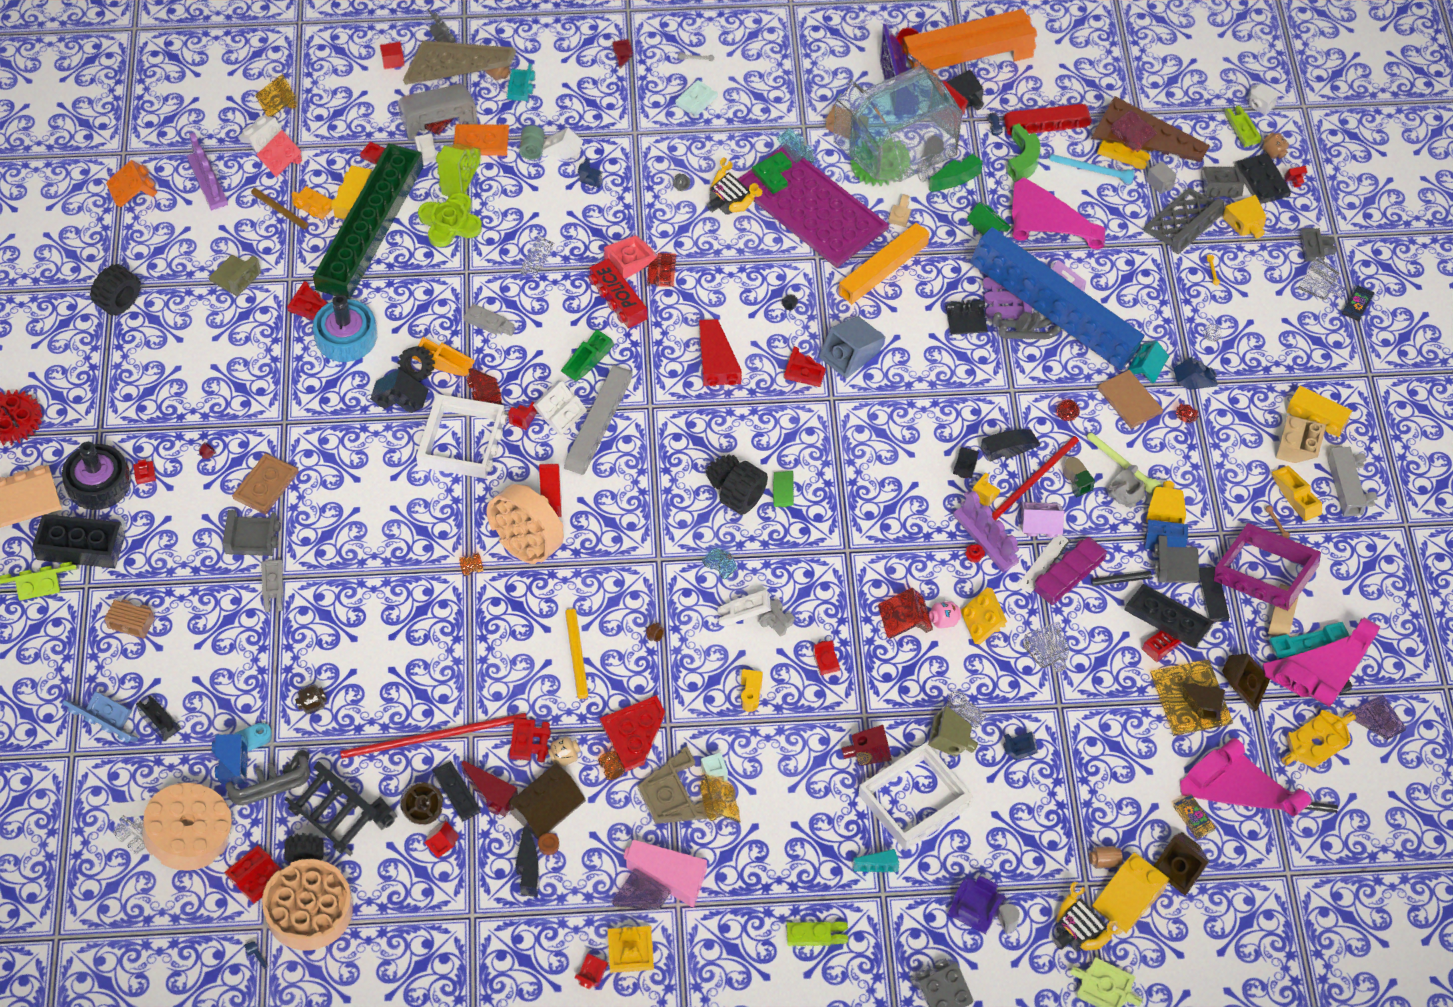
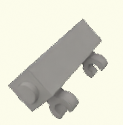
[1328,446,1378,517]

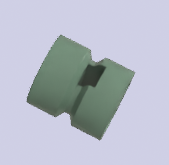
[519,125,545,160]

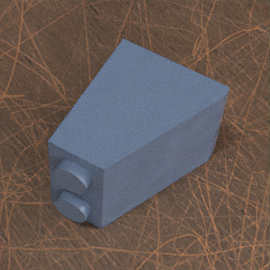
[819,316,886,379]

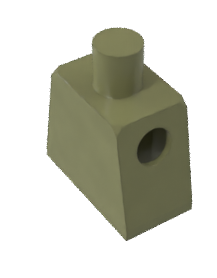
[928,706,978,757]

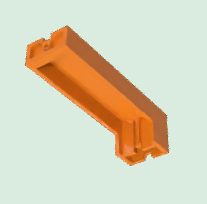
[903,8,1037,74]

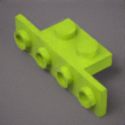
[0,562,78,601]

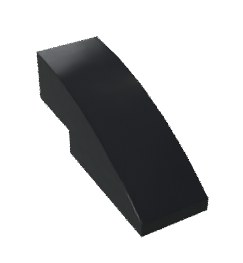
[981,429,1040,462]
[515,827,540,897]

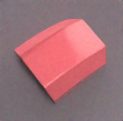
[604,235,657,279]

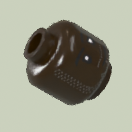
[295,684,328,714]

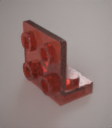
[878,587,933,639]

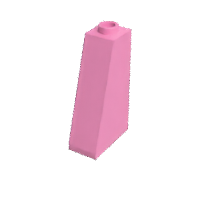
[624,840,707,907]

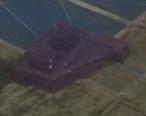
[1350,695,1406,740]
[611,868,671,910]

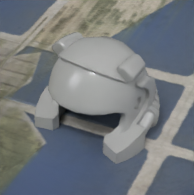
[1107,465,1145,508]

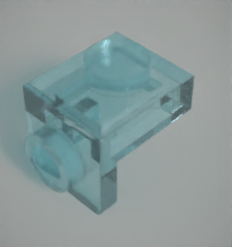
[702,548,737,579]

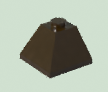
[1222,653,1271,712]
[1153,832,1210,896]

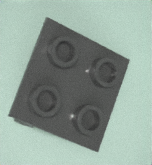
[427,8,457,43]

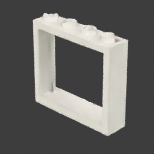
[416,394,508,479]
[859,742,974,851]

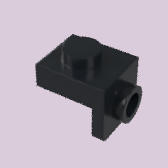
[953,447,979,479]
[371,797,398,831]

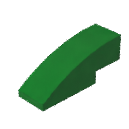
[929,154,983,192]
[561,329,615,382]

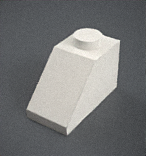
[542,128,583,160]

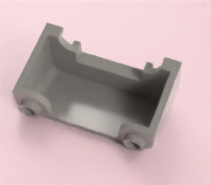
[398,84,478,140]

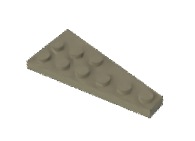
[403,40,516,85]

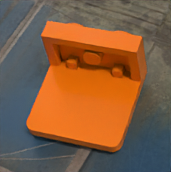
[106,160,158,207]

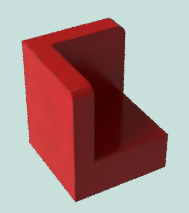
[380,41,405,69]
[508,402,537,430]
[424,820,459,858]

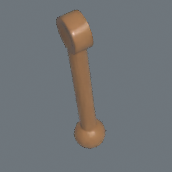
[1265,505,1290,539]

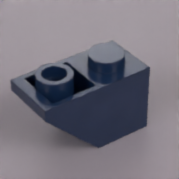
[1173,357,1218,390]

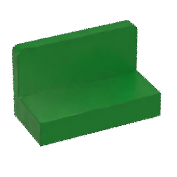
[967,202,1011,235]

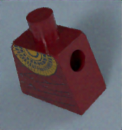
[841,725,892,766]

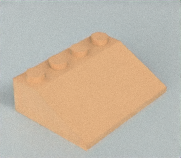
[0,465,62,528]

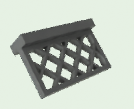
[1143,188,1224,255]

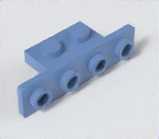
[62,691,139,743]

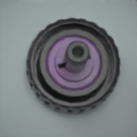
[62,441,131,510]

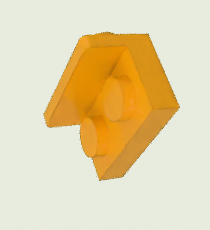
[291,186,332,220]

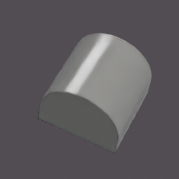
[997,904,1020,934]

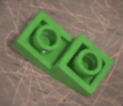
[773,471,795,507]

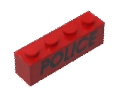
[588,258,647,329]

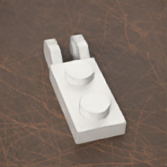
[718,590,771,626]

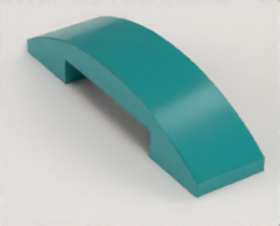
[1269,622,1350,658]

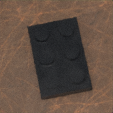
[1234,153,1291,204]

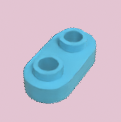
[234,723,272,751]

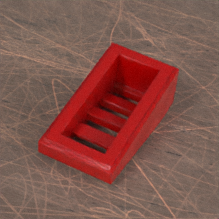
[1142,631,1182,663]

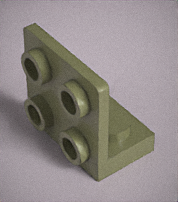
[209,255,261,297]

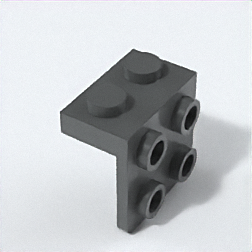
[1154,536,1199,583]
[910,959,973,1007]

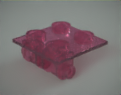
[1111,110,1157,152]

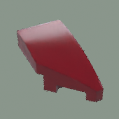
[612,39,633,69]

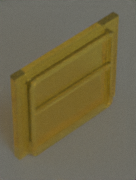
[1150,659,1233,736]

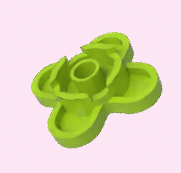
[418,193,482,247]

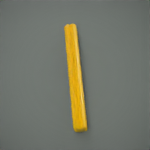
[565,609,588,699]

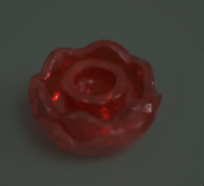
[1056,399,1080,421]
[1176,403,1199,423]

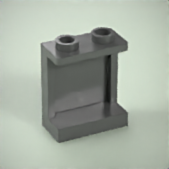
[222,510,281,556]

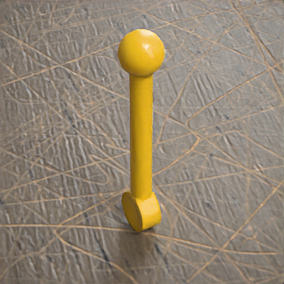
[1206,255,1220,286]

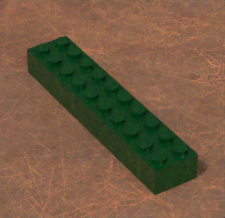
[313,143,424,299]

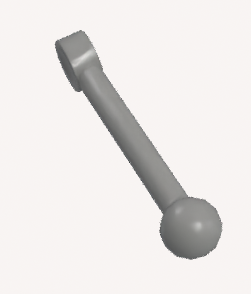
[678,53,715,61]

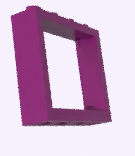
[1214,523,1321,611]

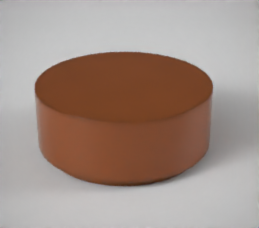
[538,833,560,855]

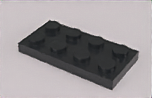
[1124,584,1214,649]

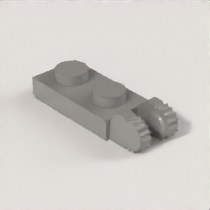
[261,560,284,612]

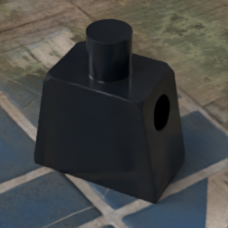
[947,70,984,110]

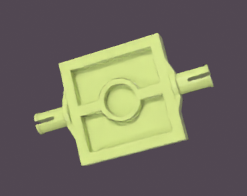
[1070,957,1143,1007]

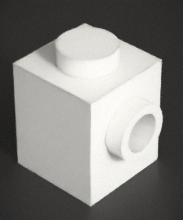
[1248,83,1279,115]

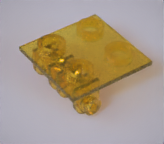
[255,74,297,117]
[699,774,741,823]

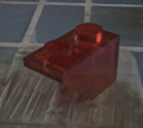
[466,368,502,405]

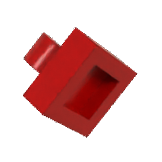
[1284,166,1308,188]
[133,459,156,484]

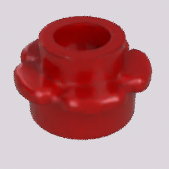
[965,544,985,563]

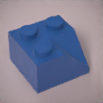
[212,734,248,784]

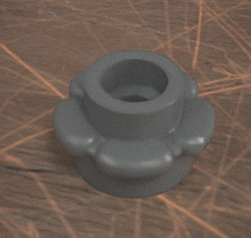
[673,173,690,191]

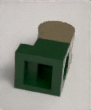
[1063,457,1095,498]

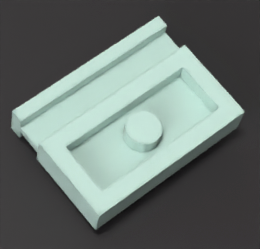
[676,80,718,117]

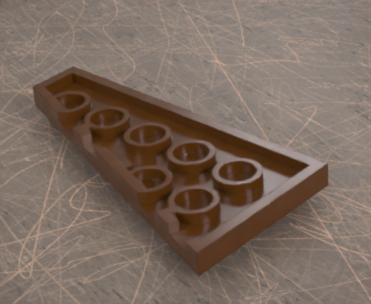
[1091,96,1210,162]

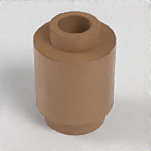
[1089,846,1122,869]

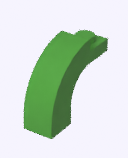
[1007,124,1041,182]

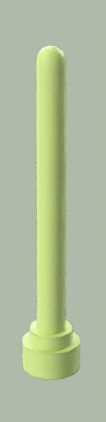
[1087,433,1162,496]

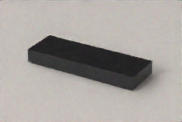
[1199,567,1230,622]
[432,761,481,822]

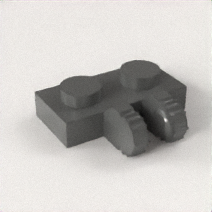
[1300,228,1337,262]

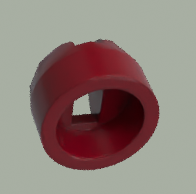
[199,442,216,459]

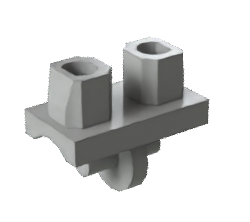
[759,599,795,637]

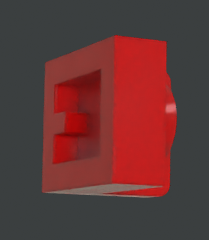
[813,640,840,676]

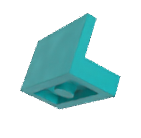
[1128,341,1170,383]

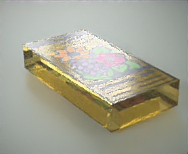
[1173,794,1216,840]

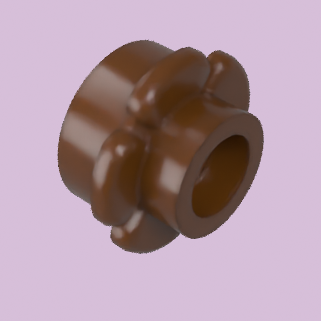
[646,623,665,642]

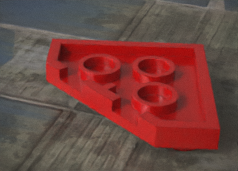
[600,695,665,772]

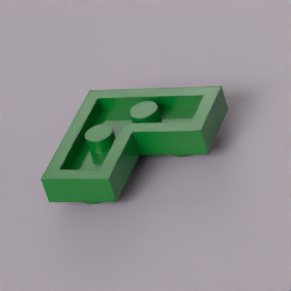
[752,151,792,194]

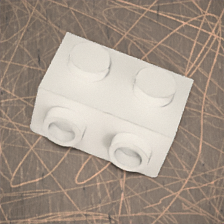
[238,116,282,152]

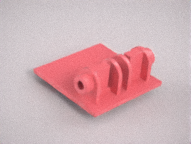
[257,130,302,177]

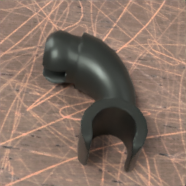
[282,750,310,774]

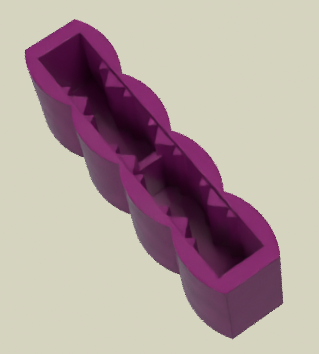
[1034,537,1107,605]

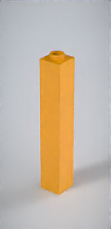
[839,223,929,305]

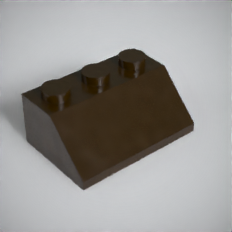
[509,763,586,840]

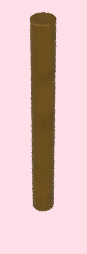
[251,188,308,230]

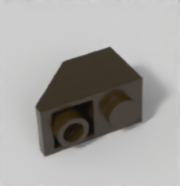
[1183,683,1225,722]

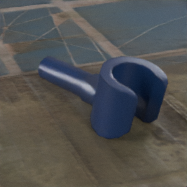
[244,941,268,969]

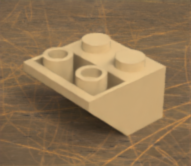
[1276,415,1326,463]

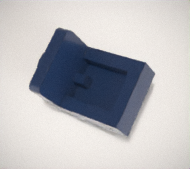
[578,158,603,188]
[1003,732,1038,761]

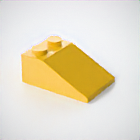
[1092,852,1169,934]

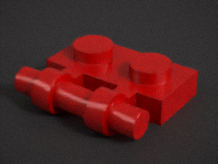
[509,719,551,763]

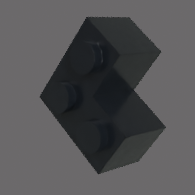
[370,369,429,413]

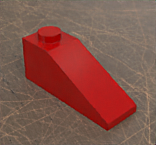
[539,464,562,517]

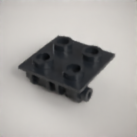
[945,299,988,335]

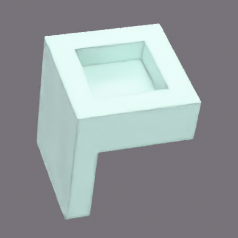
[701,753,728,782]

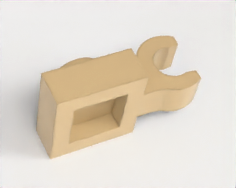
[889,194,911,227]

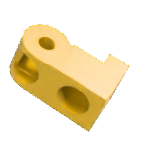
[741,669,763,712]

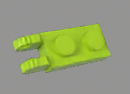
[1225,105,1262,147]
[787,922,849,946]

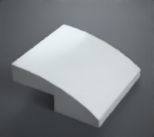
[533,381,587,435]

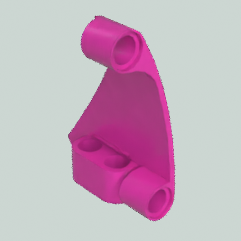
[1263,617,1381,707]

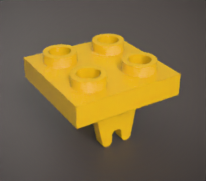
[960,587,1007,644]
[607,926,654,973]

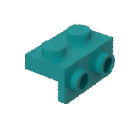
[507,64,536,101]

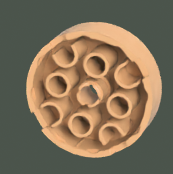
[487,484,564,564]
[142,783,232,870]
[262,859,353,950]

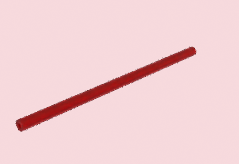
[340,713,527,759]

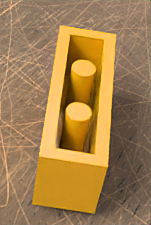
[331,165,372,219]
[1287,386,1353,437]

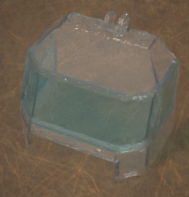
[833,54,963,182]

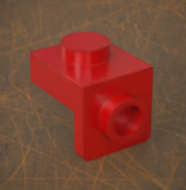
[574,953,609,989]

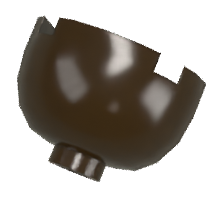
[400,782,444,825]

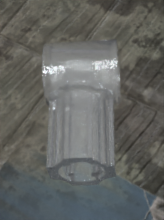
[946,691,987,730]

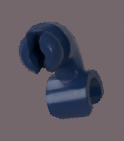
[988,112,1003,136]

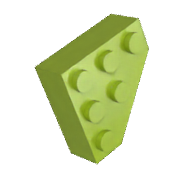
[436,144,481,197]

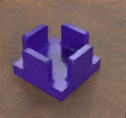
[947,875,1006,935]

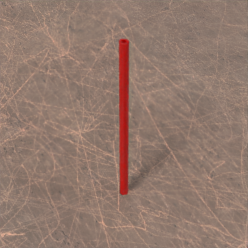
[992,436,1079,521]

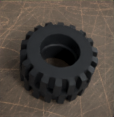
[90,264,141,316]
[719,461,768,515]

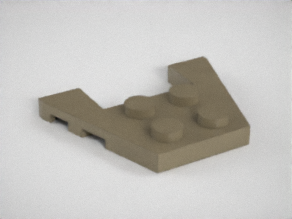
[638,746,722,824]

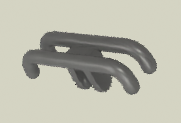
[992,312,1061,340]
[225,756,310,806]

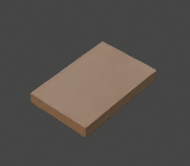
[1098,370,1163,429]
[232,453,299,515]

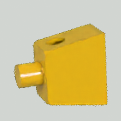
[1223,195,1266,238]
[1146,481,1186,524]

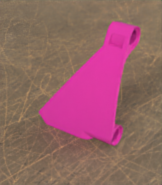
[1012,177,1106,249]
[1180,738,1311,816]

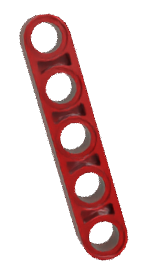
[1003,104,1092,136]

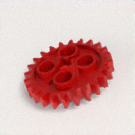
[0,390,43,446]

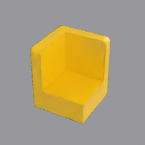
[973,473,1000,507]

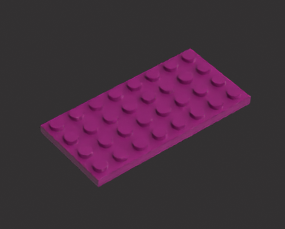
[738,144,889,268]

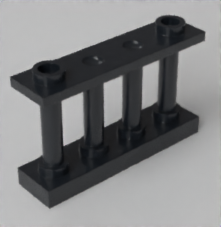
[285,761,382,856]

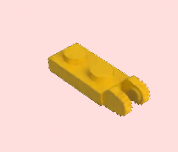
[1097,140,1150,170]

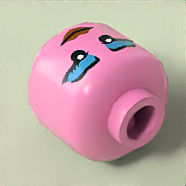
[929,601,961,629]

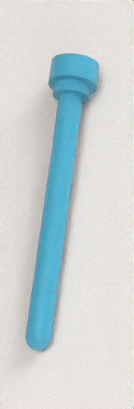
[1049,154,1135,184]

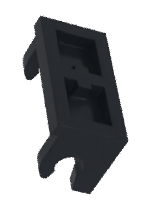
[136,695,181,742]

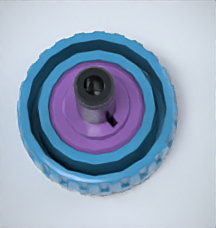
[313,295,377,362]

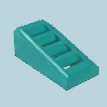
[852,849,900,873]

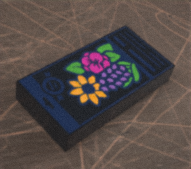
[1342,285,1375,322]

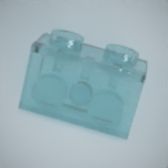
[777,127,816,164]

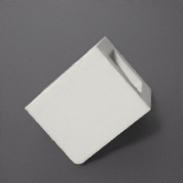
[415,134,437,164]

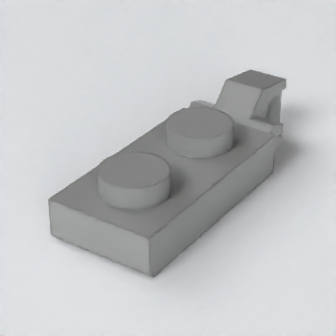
[463,304,515,336]

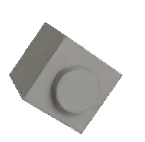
[1146,161,1177,194]

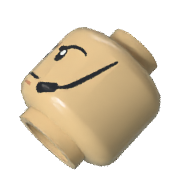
[548,736,581,767]

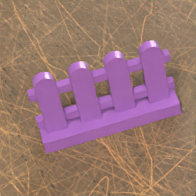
[187,132,228,211]
[982,272,1032,320]
[953,491,1020,573]

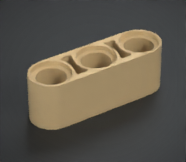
[1268,584,1299,636]

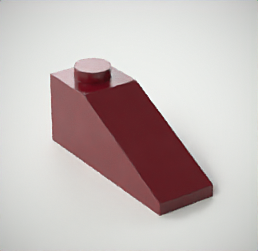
[461,760,518,817]

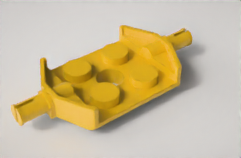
[1281,710,1356,768]

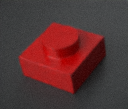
[360,141,385,165]

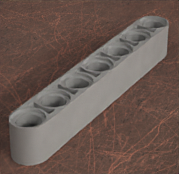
[564,365,633,475]

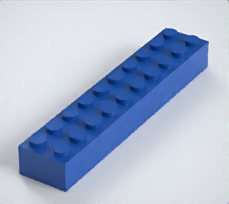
[970,227,1145,371]

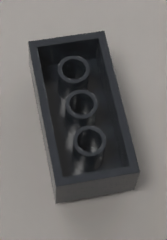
[32,514,125,569]

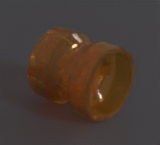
[459,552,484,577]
[598,751,625,780]

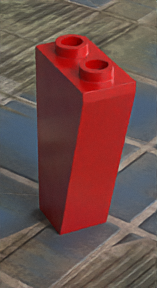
[699,319,742,386]

